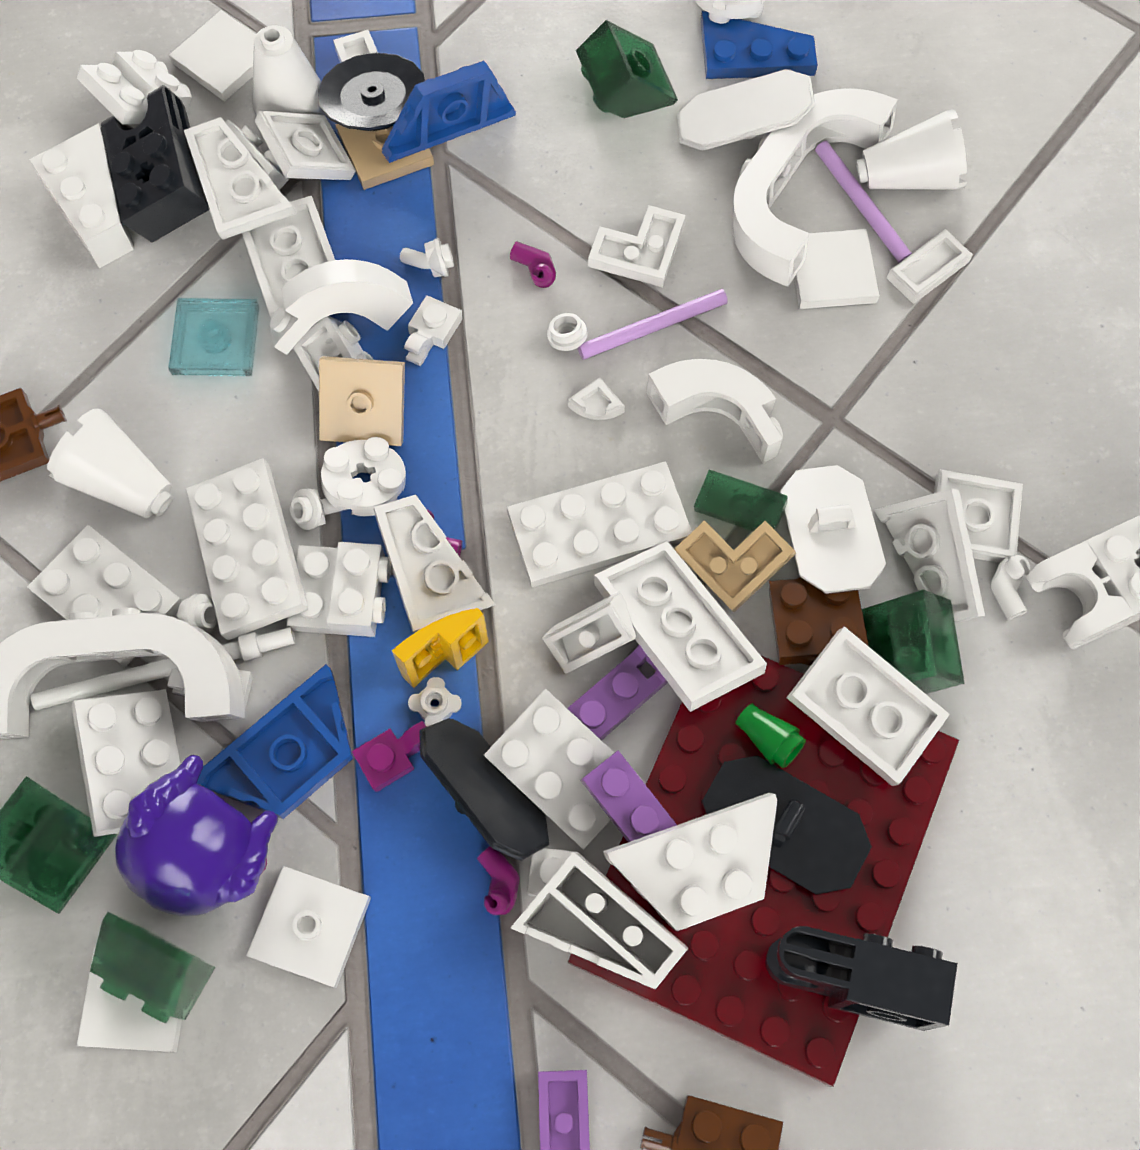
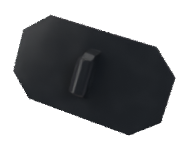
[419,718,549,861]
[702,756,872,895]

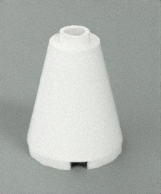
[252,25,325,116]
[856,109,967,190]
[47,409,173,518]

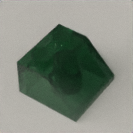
[575,20,678,118]
[90,912,216,1023]

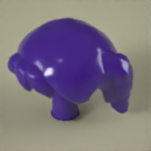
[115,755,278,916]

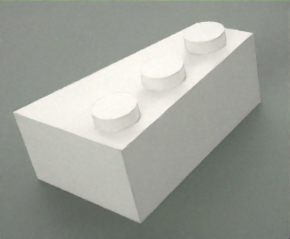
[29,123,134,268]
[511,852,688,989]

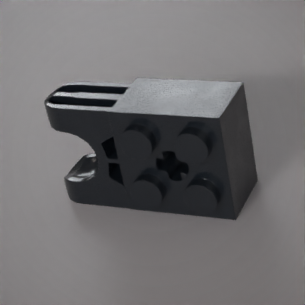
[101,85,210,243]
[765,926,958,1031]

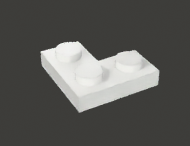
[588,205,686,287]

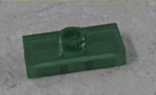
[694,469,788,531]

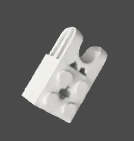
[1026,515,1140,650]

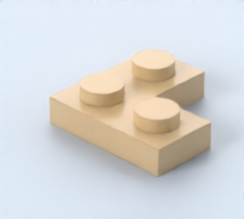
[674,520,797,612]

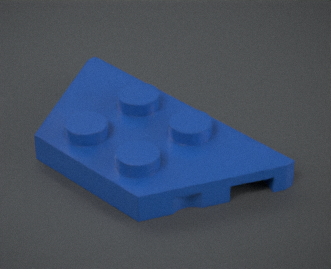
[382,60,516,163]
[197,664,354,819]

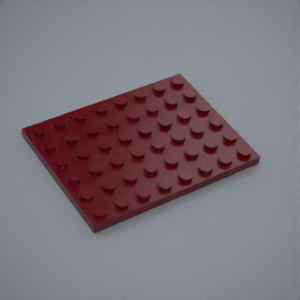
[568,655,959,1087]

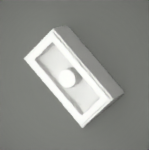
[542,591,636,674]

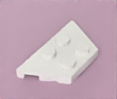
[603,793,777,931]

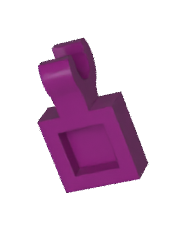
[352,721,426,792]

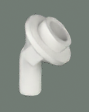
[400,238,454,277]
[290,488,348,530]

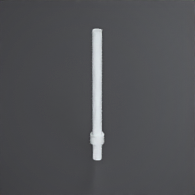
[31,627,296,711]

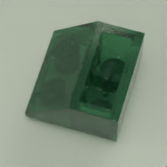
[862,589,965,694]
[0,776,117,914]

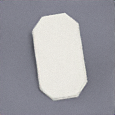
[677,69,815,151]
[780,465,886,594]

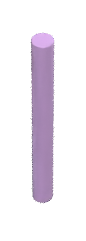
[815,141,912,263]
[578,289,728,360]

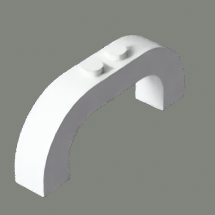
[732,88,898,287]
[0,608,245,739]

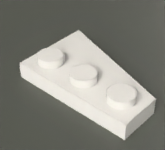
[184,117,296,240]
[874,489,985,625]
[373,495,496,632]

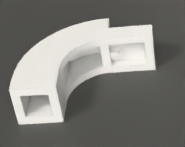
[270,260,413,355]
[646,359,783,463]

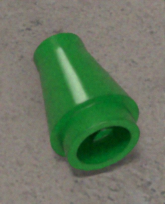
[736,703,806,768]

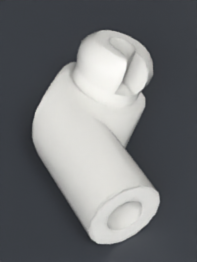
[991,555,1030,620]

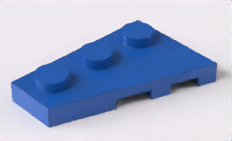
[701,11,818,79]

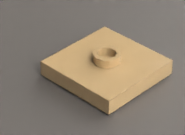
[335,124,434,190]
[319,356,405,446]

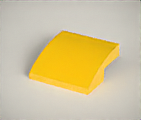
[392,608,489,688]

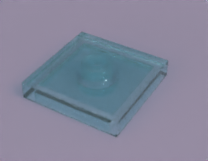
[168,298,259,376]

